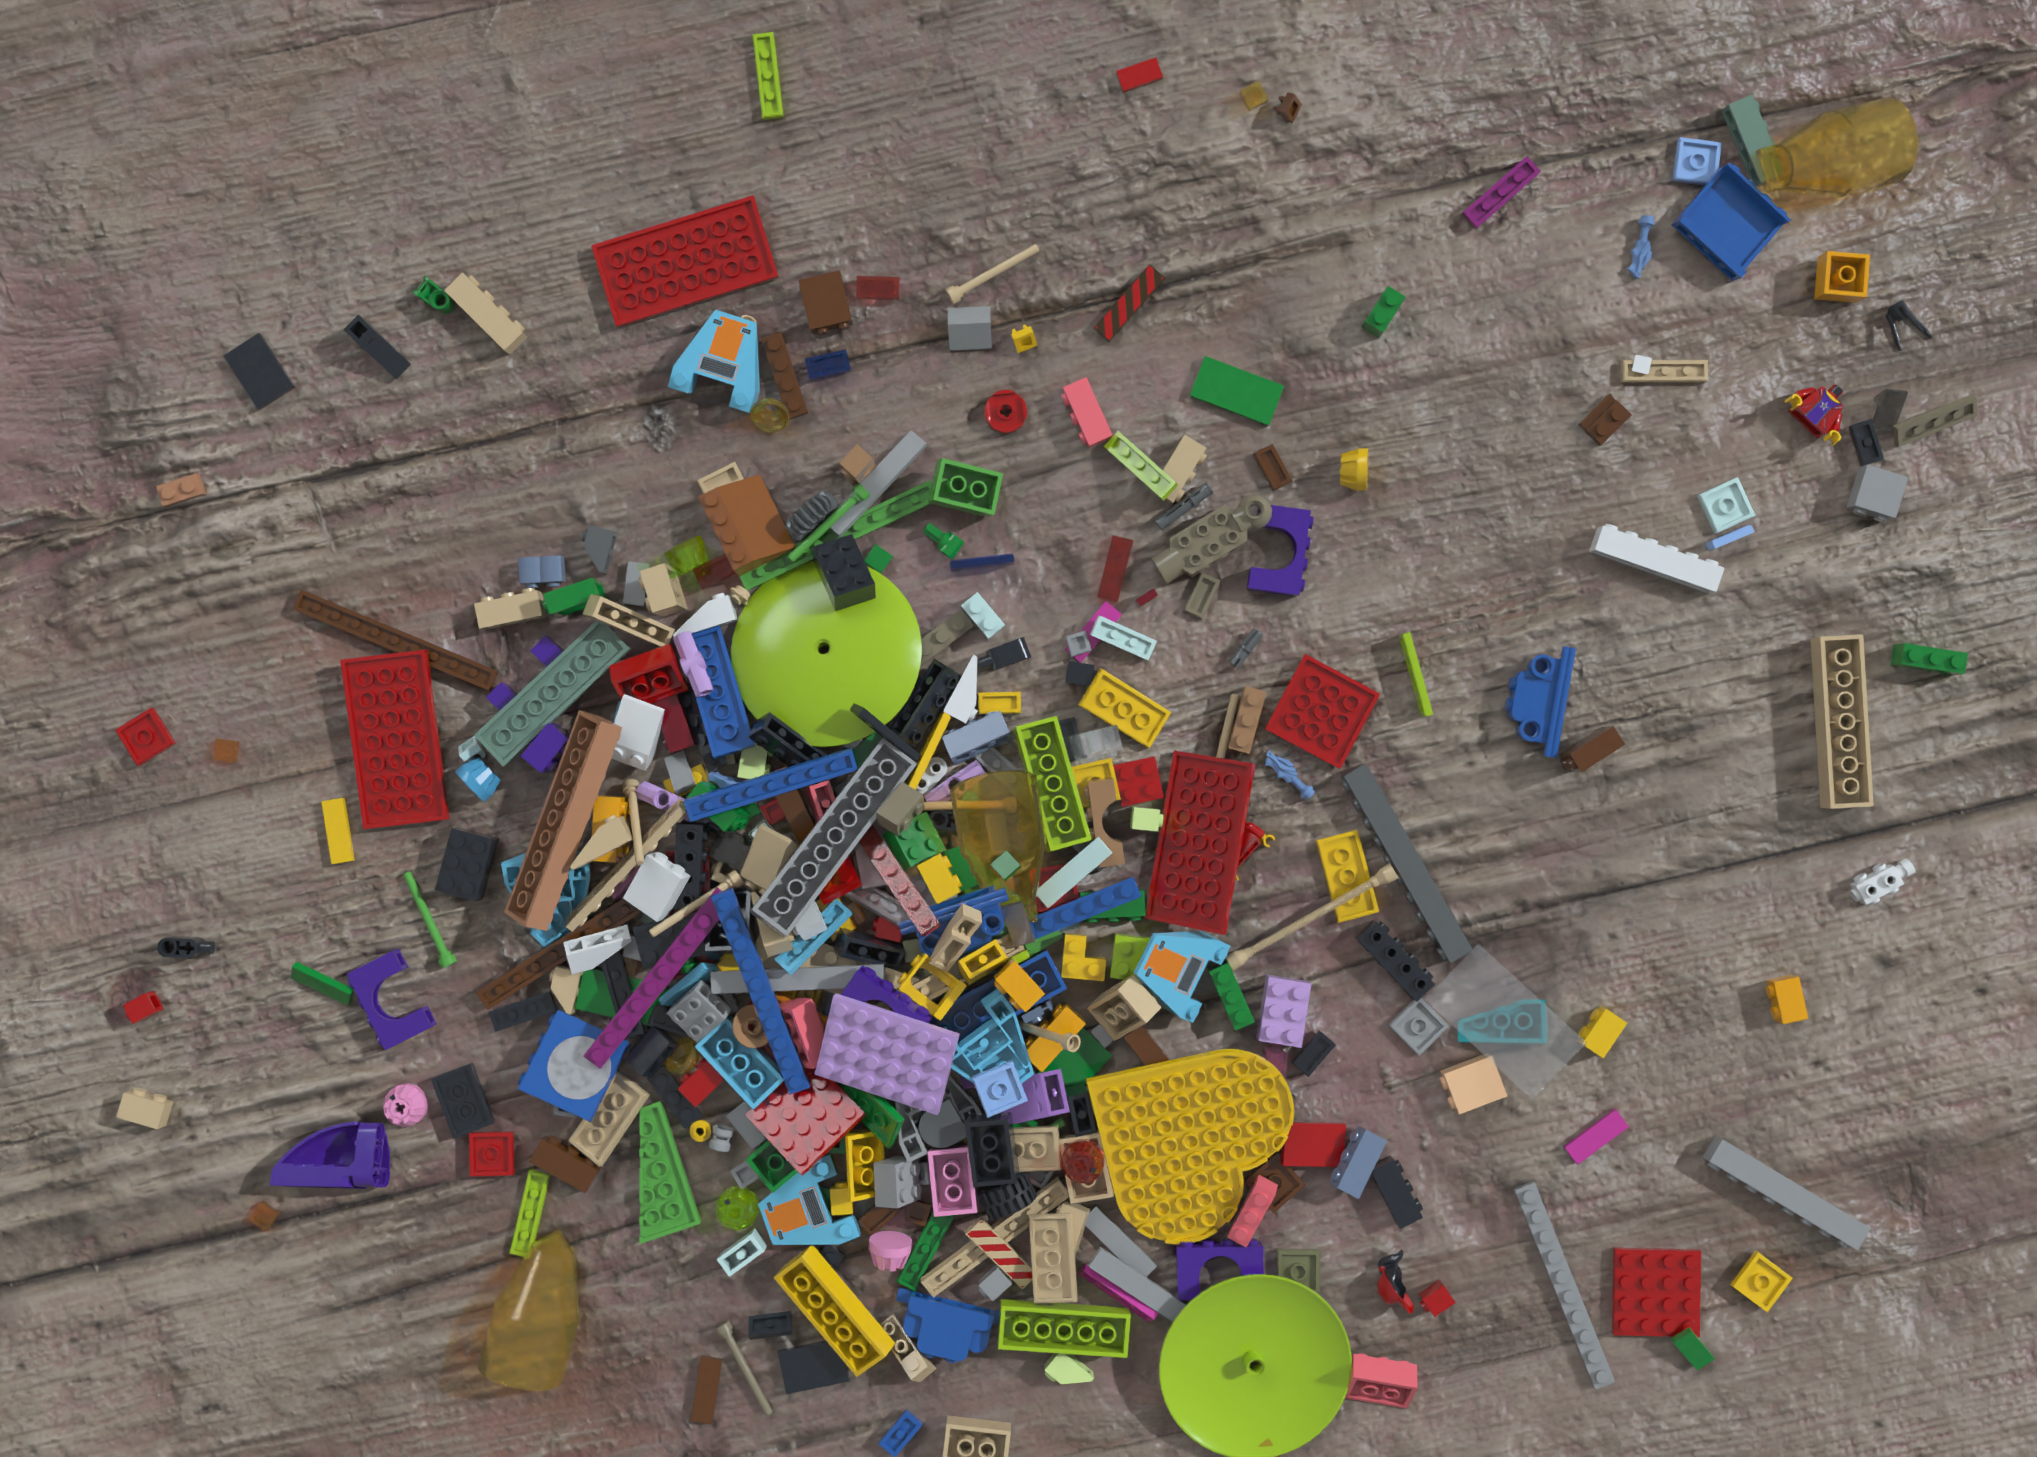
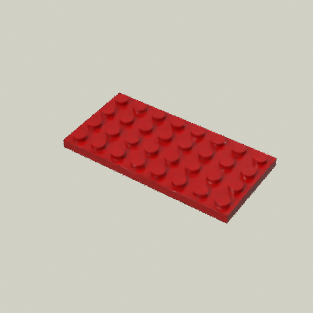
[591,195,779,328]
[340,650,450,829]
[1144,750,1256,935]

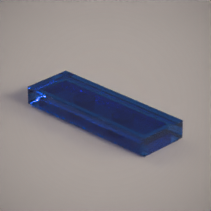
[950,554,1014,571]

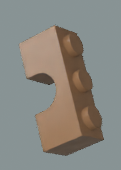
[839,444,877,486]
[1227,686,1266,754]

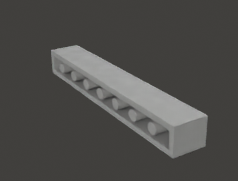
[1703,1135,1871,1250]

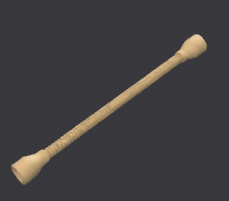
[1226,863,1398,971]

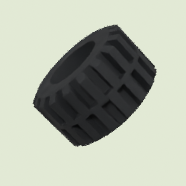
[978,1172,1037,1220]

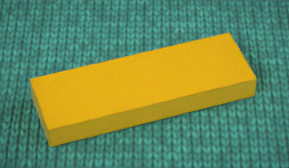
[321,798,355,864]

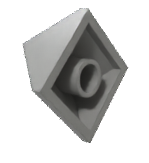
[948,306,992,351]

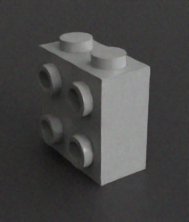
[1846,465,1908,522]
[667,979,732,1043]

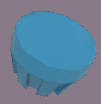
[455,758,500,802]

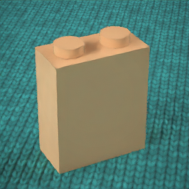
[1439,1053,1507,1114]

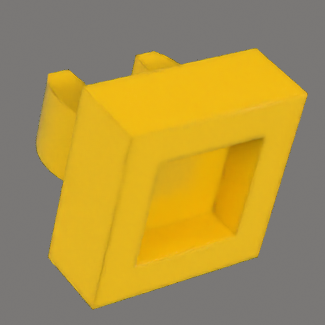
[1011,324,1037,353]

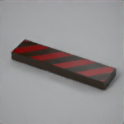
[1093,264,1165,342]

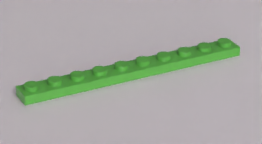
[740,480,932,591]

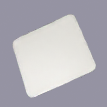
[1632,355,1652,374]

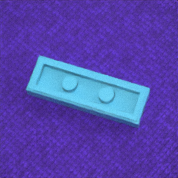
[659,962,719,1006]

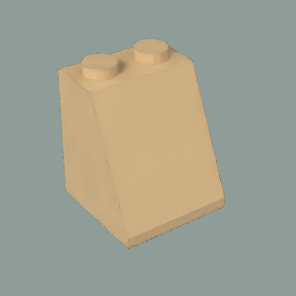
[740,824,798,895]

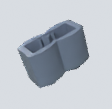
[518,556,566,588]

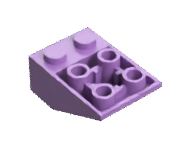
[1001,1069,1070,1124]

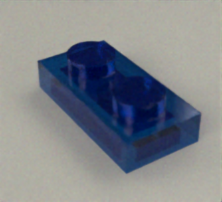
[805,349,851,381]

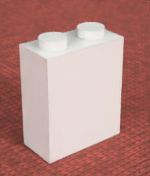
[623,852,690,922]

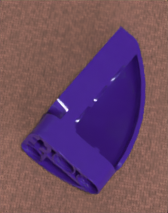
[270,1122,390,1189]

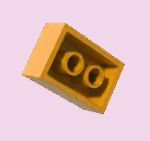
[591,795,630,863]
[993,958,1045,1012]
[1024,1001,1086,1072]

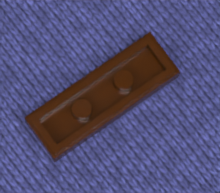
[691,1355,723,1424]

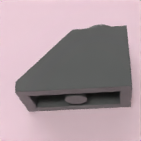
[582,525,618,574]

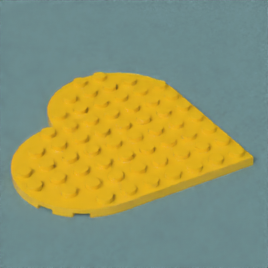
[1087,1049,1294,1244]

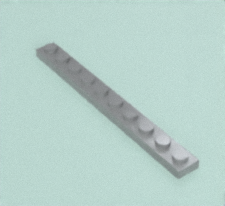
[1513,1181,1615,1390]

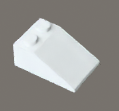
[612,694,665,771]

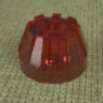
[1061,1139,1105,1184]

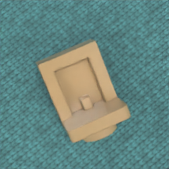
[711,858,736,889]

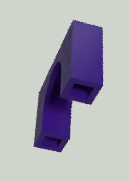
[1246,505,1314,597]
[486,636,564,711]
[347,949,437,1051]
[829,966,933,1023]
[1175,1238,1264,1300]

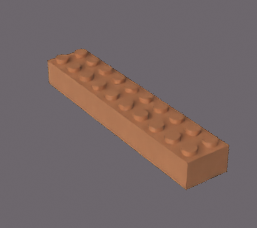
[504,710,622,931]

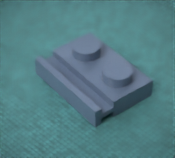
[1021,999,1053,1024]

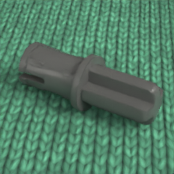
[1228,628,1263,669]

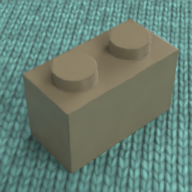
[876,782,925,836]

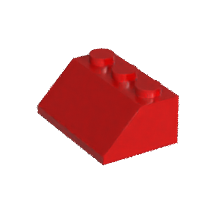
[609,644,688,704]

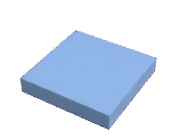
[1672,137,1722,185]
[971,1060,1028,1118]

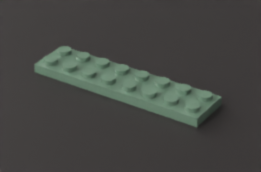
[474,621,631,767]

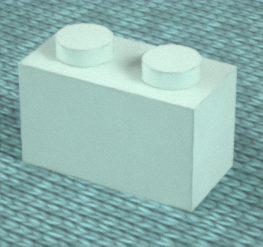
[961,592,1005,640]
[717,1228,767,1277]

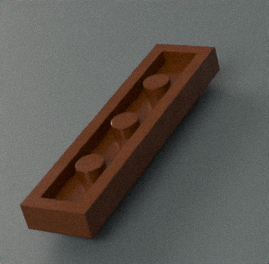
[761,332,808,420]

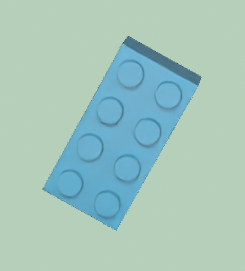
[695,1015,784,1110]

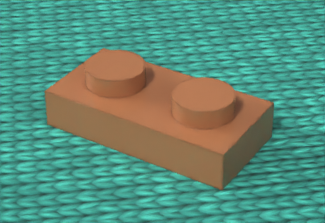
[156,473,206,507]

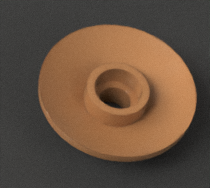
[732,1005,768,1048]

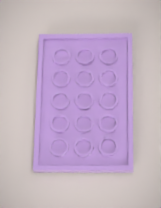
[815,993,960,1115]

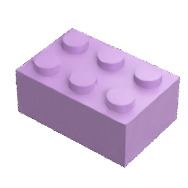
[1256,974,1311,1048]

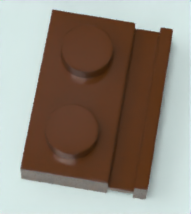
[1578,393,1632,446]

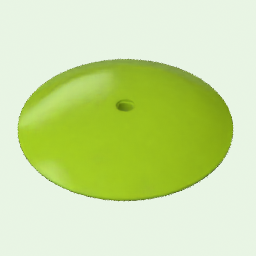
[731,560,922,747]
[1159,1274,1352,1457]

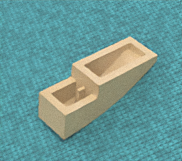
[929,903,982,972]

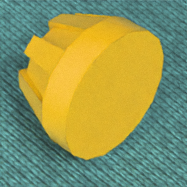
[1340,448,1369,491]

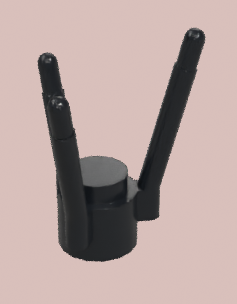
[1885,299,1933,351]

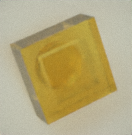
[1239,81,1269,111]

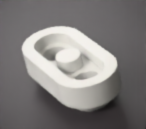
[916,757,947,794]

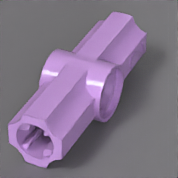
[673,631,714,697]
[923,760,987,811]
[636,781,690,821]

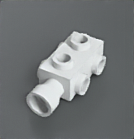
[1849,858,1916,905]

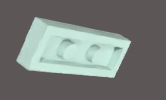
[1090,615,1157,660]

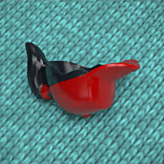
[1377,1249,1414,1315]

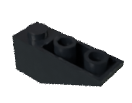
[343,314,411,379]

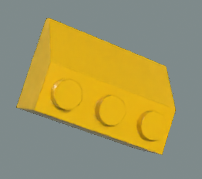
[845,1128,884,1202]

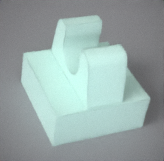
[458,736,485,762]

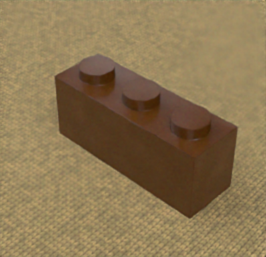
[529,1135,602,1193]

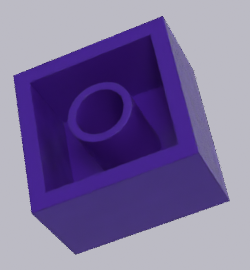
[521,723,570,773]

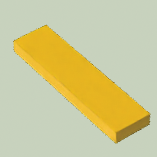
[905,712,951,790]

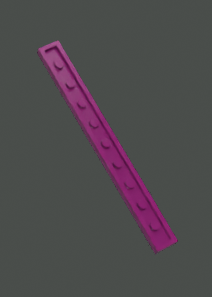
[583,887,722,1069]

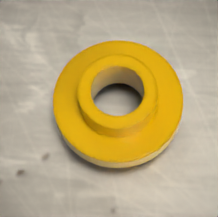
[690,1120,712,1142]

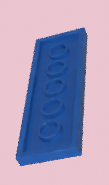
[692,625,756,759]

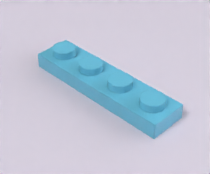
[774,898,852,975]

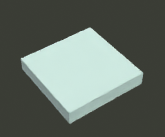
[1697,477,1756,534]

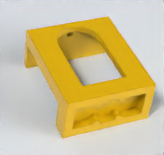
[897,953,967,1021]

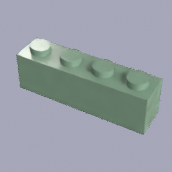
[1721,95,1785,188]

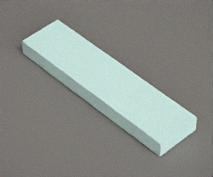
[1034,837,1112,908]

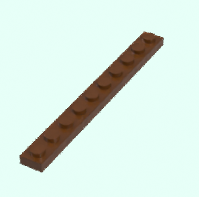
[293,590,499,691]
[476,897,642,1010]

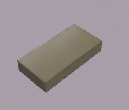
[1183,572,1220,620]

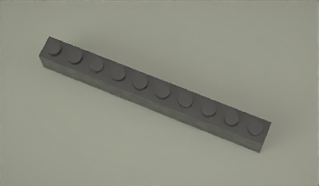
[1341,764,1473,963]

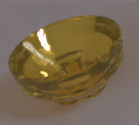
[750,398,789,432]
[666,1037,699,1075]

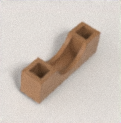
[1084,777,1125,868]

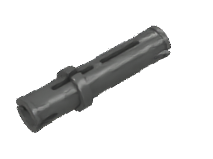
[1154,482,1214,531]

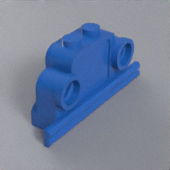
[1504,646,1576,758]
[898,885,1009,959]
[896,1287,1000,1363]

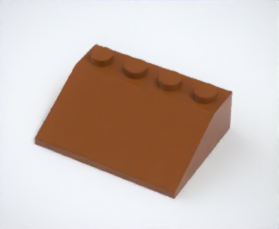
[698,474,796,577]

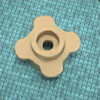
[730,585,750,605]

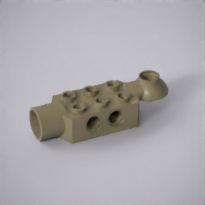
[1151,494,1272,584]

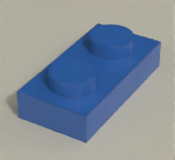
[878,1409,923,1457]

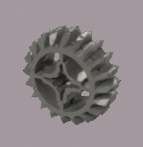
[785,491,838,541]

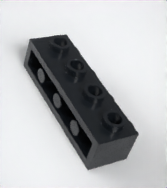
[889,658,962,748]
[748,712,827,785]
[672,821,709,911]
[1354,920,1436,1002]

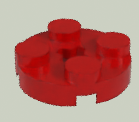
[985,390,1027,433]

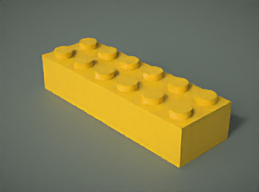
[774,1245,895,1377]

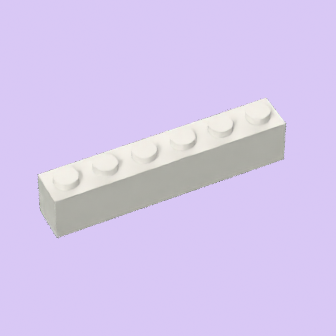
[1589,524,1725,594]

